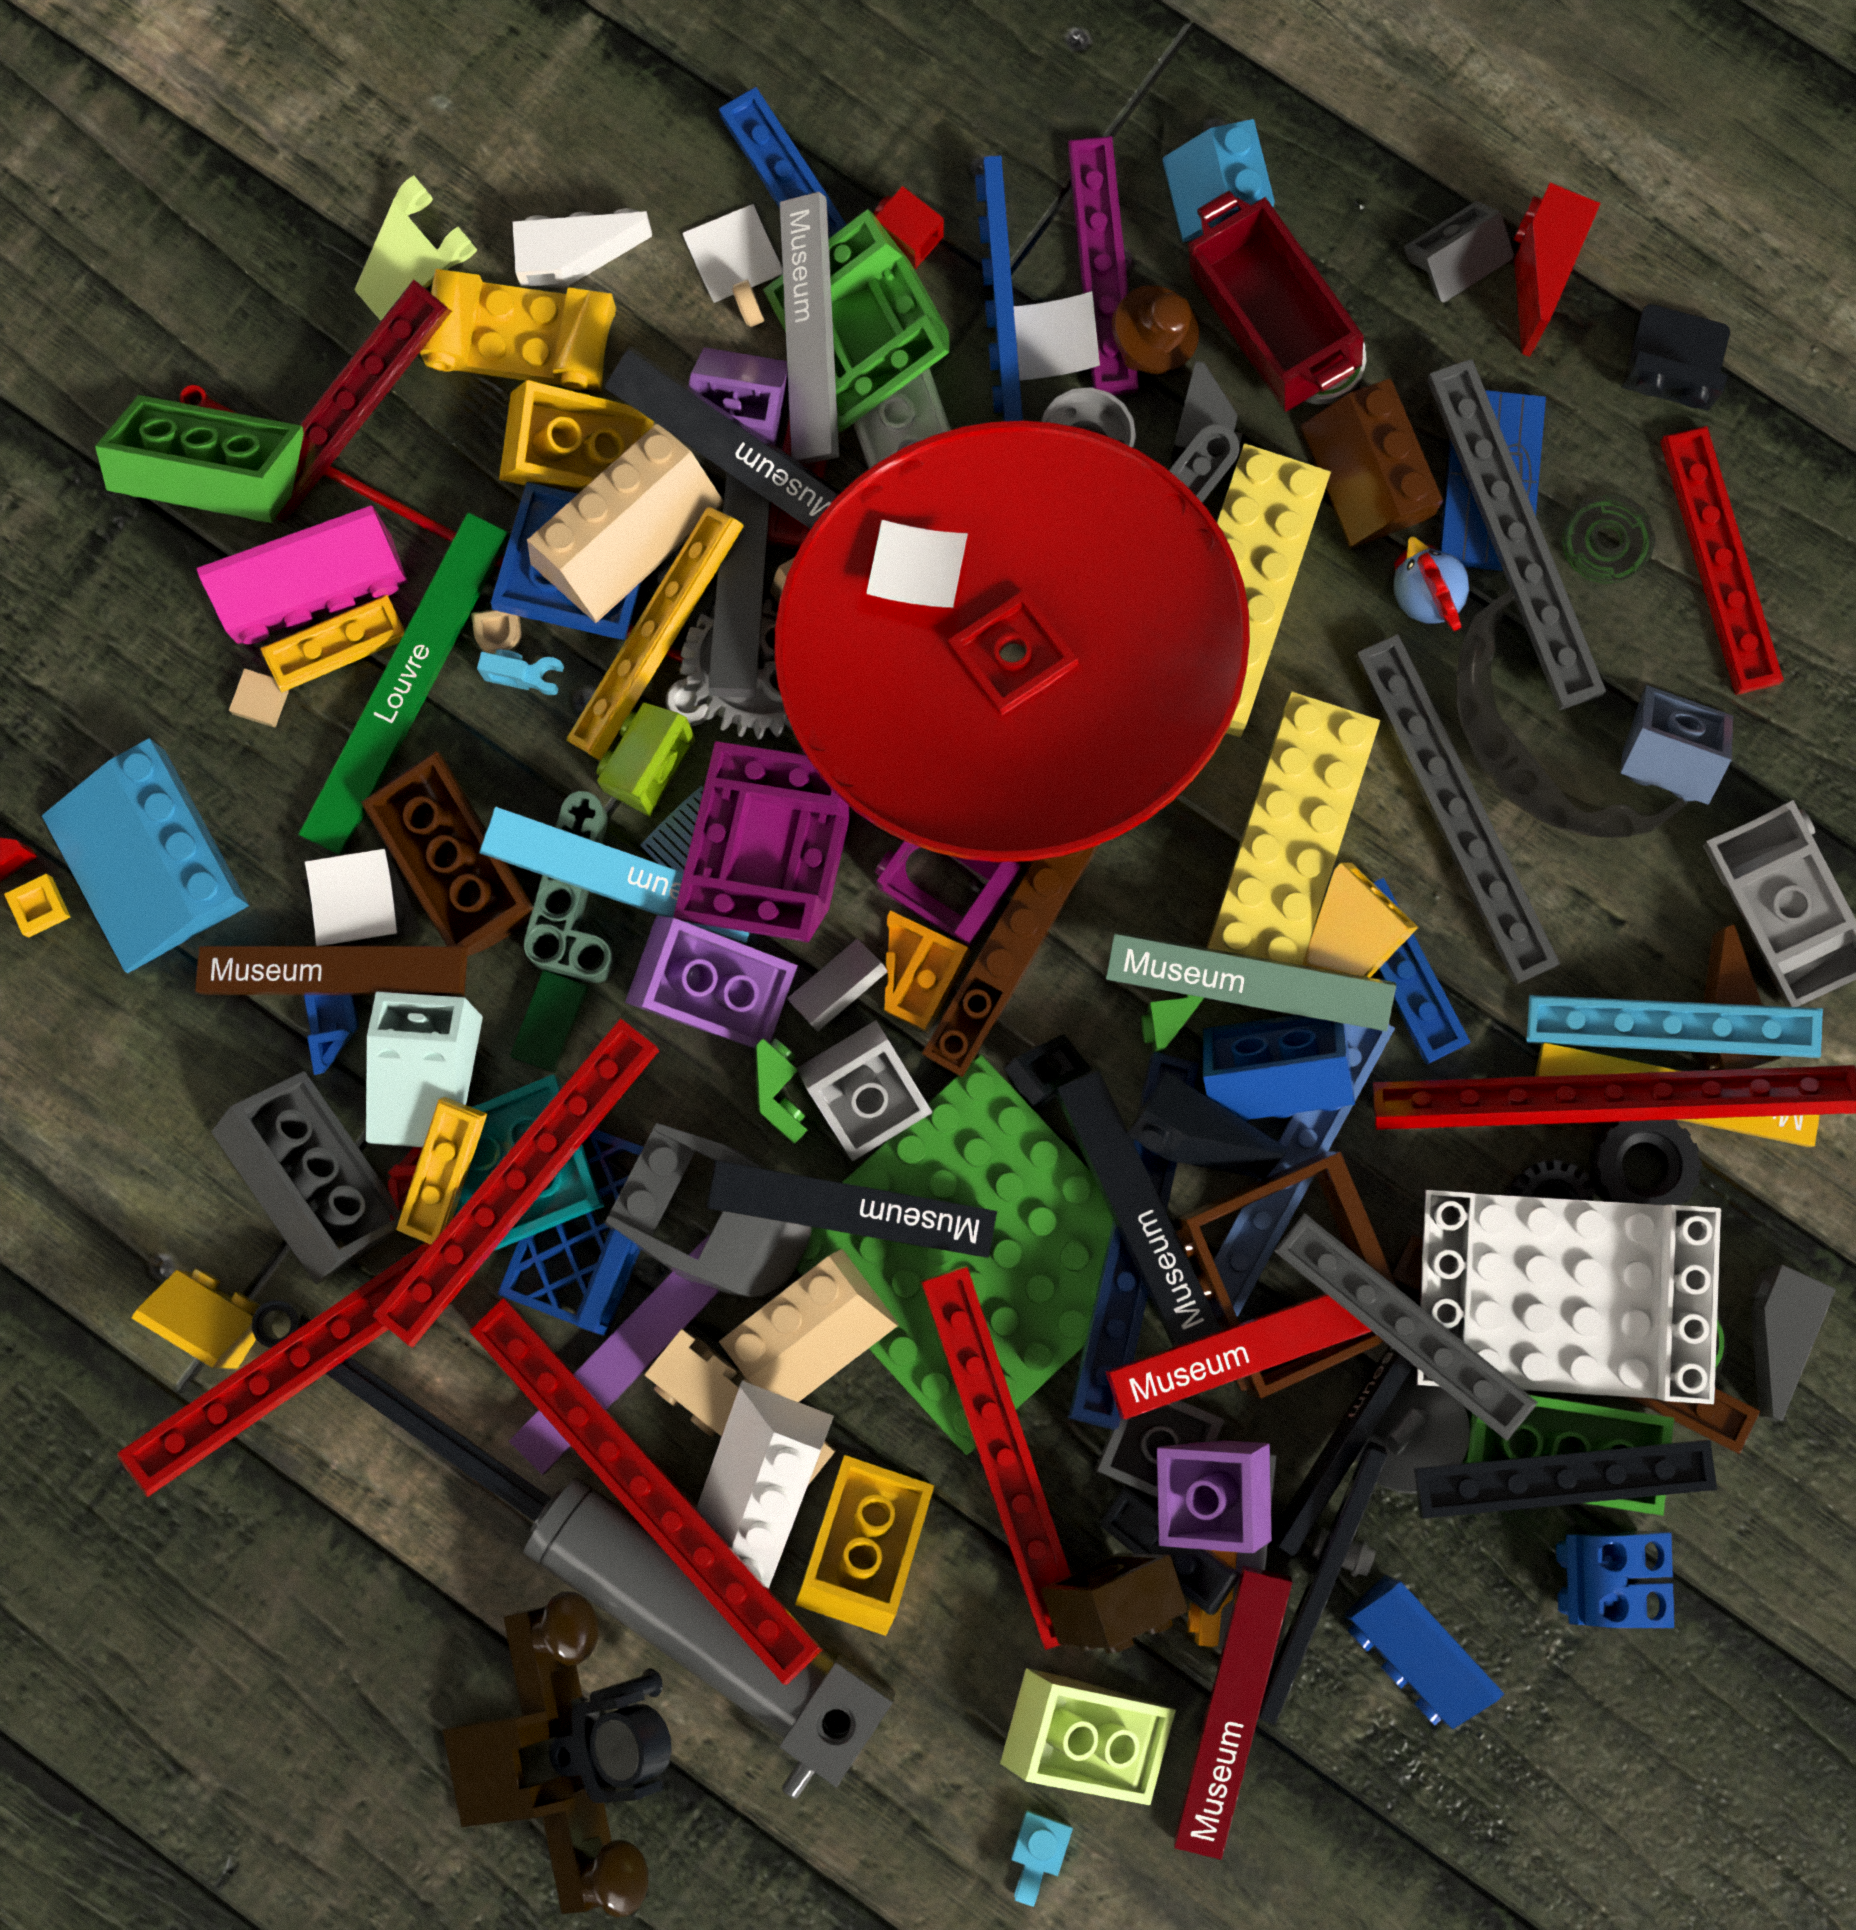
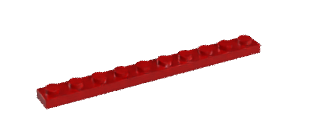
[1373,1065,1856,1130]
[469,1298,823,1685]

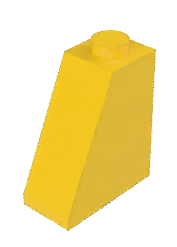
[1302,863,1418,978]

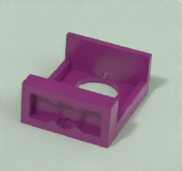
[875,841,1021,950]

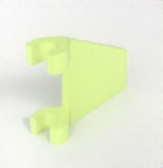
[354,175,477,321]

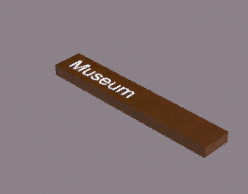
[195,946,468,996]

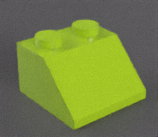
[596,702,696,817]

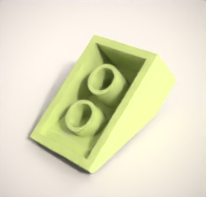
[1000,1668,1176,1805]

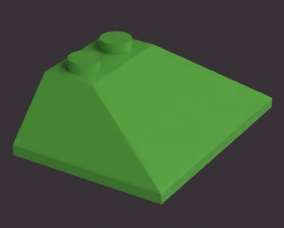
[763,209,949,432]

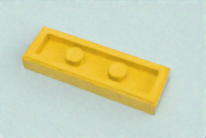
[260,595,405,693]
[396,1097,487,1244]

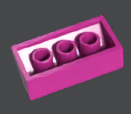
[196,505,408,644]

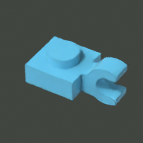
[477,649,564,695]
[1011,1810,1073,1907]

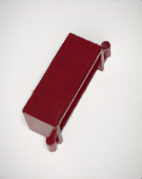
[1188,190,1364,412]

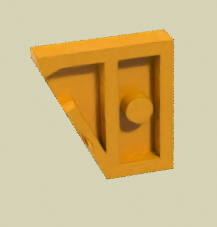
[884,910,971,1033]

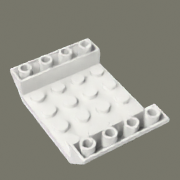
[1417,1190,1721,1404]

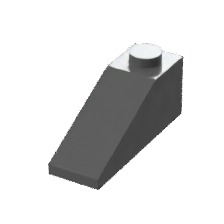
[1751,1265,1836,1421]

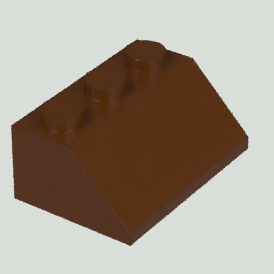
[1300,378,1443,549]

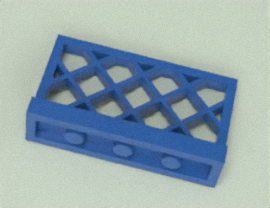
[497,1129,644,1336]

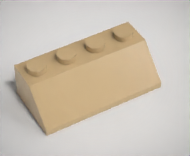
[527,424,724,623]

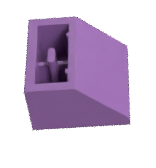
[689,347,788,446]

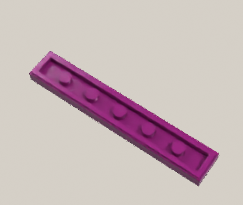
[1068,136,1138,396]

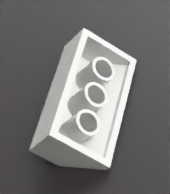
[696,1381,834,1589]

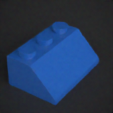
[1203,1015,1355,1122]
[1344,1575,1504,1729]

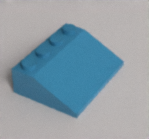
[42,738,250,973]

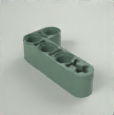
[524,791,616,983]

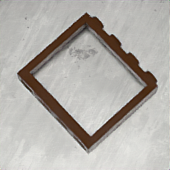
[1174,1151,1397,1399]

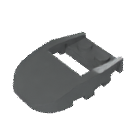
[605,1122,812,1299]

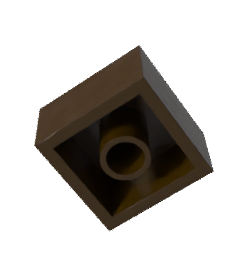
[1041,1553,1188,1653]

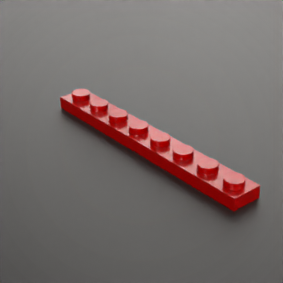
[372,1018,659,1348]
[117,1242,431,1497]
[920,1266,1071,1650]

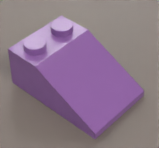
[625,916,798,1049]

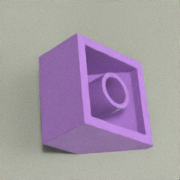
[1157,1440,1272,1553]

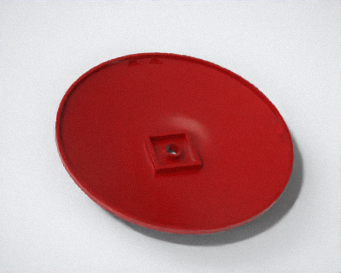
[775,421,1250,862]

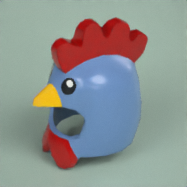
[1394,537,1469,631]

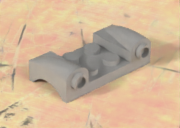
[1703,800,1856,1007]

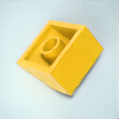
[131,1267,260,1369]

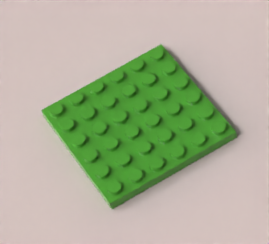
[796,1054,1113,1456]

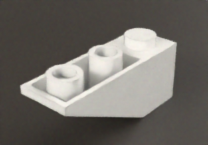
[513,208,652,290]

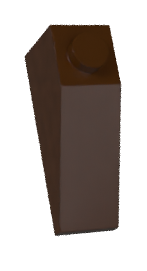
[1698,925,1781,1070]

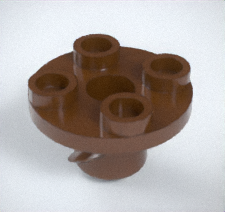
[1112,285,1199,374]

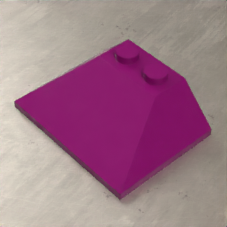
[673,741,849,943]

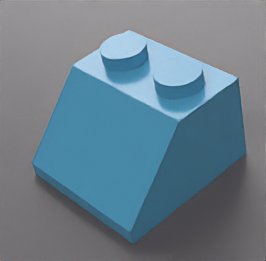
[1162,119,1275,243]

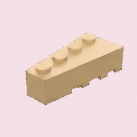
[644,1329,837,1487]

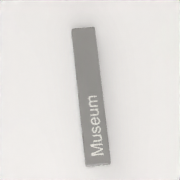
[780,192,839,465]

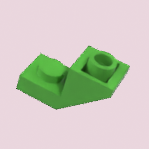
[1141,992,1204,1053]
[754,1038,807,1144]

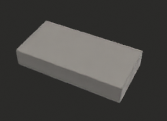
[787,938,888,1032]

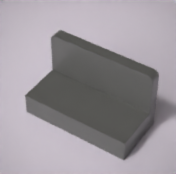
[1404,201,1514,302]

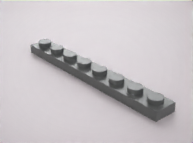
[1427,359,1606,711]
[1354,635,1560,986]

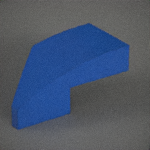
[304,995,359,1075]

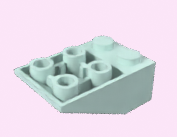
[366,992,483,1147]

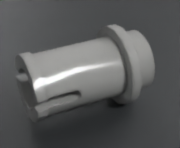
[1311,1527,1376,1577]

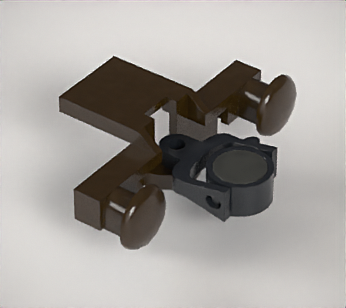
[443,1591,672,1918]

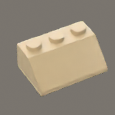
[719,1249,899,1402]

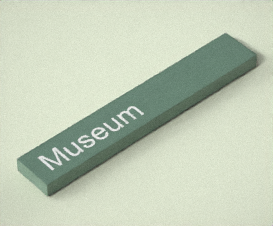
[1106,931,1396,1031]

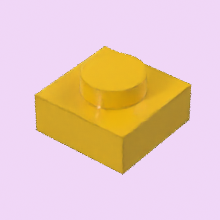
[4,874,70,938]

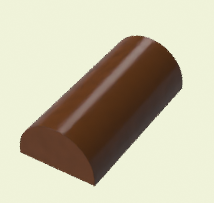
[361,751,534,956]

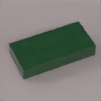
[509,970,588,1074]

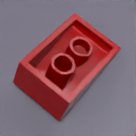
[1513,182,1601,357]

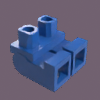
[1556,1530,1674,1628]

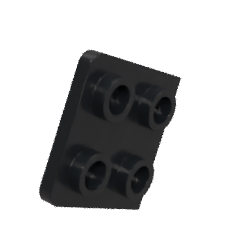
[1621,304,1730,411]

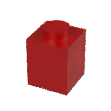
[874,186,944,269]

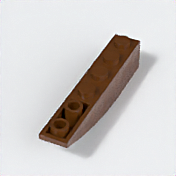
[922,844,1100,1078]

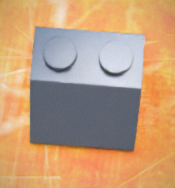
[1620,685,1733,805]

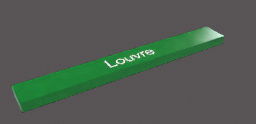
[298,513,510,856]

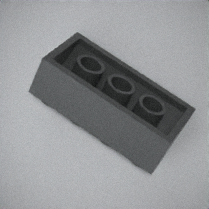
[211,1071,402,1285]

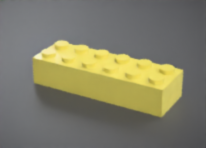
[1217,443,1331,738]
[1206,692,1380,965]

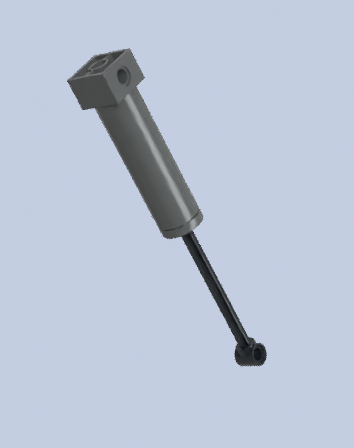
[252,1300,896,1799]

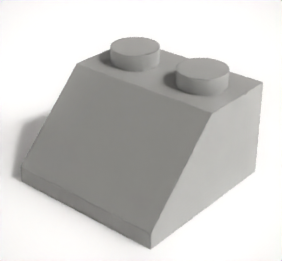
[796,1020,933,1161]

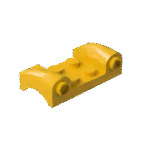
[420,269,616,391]

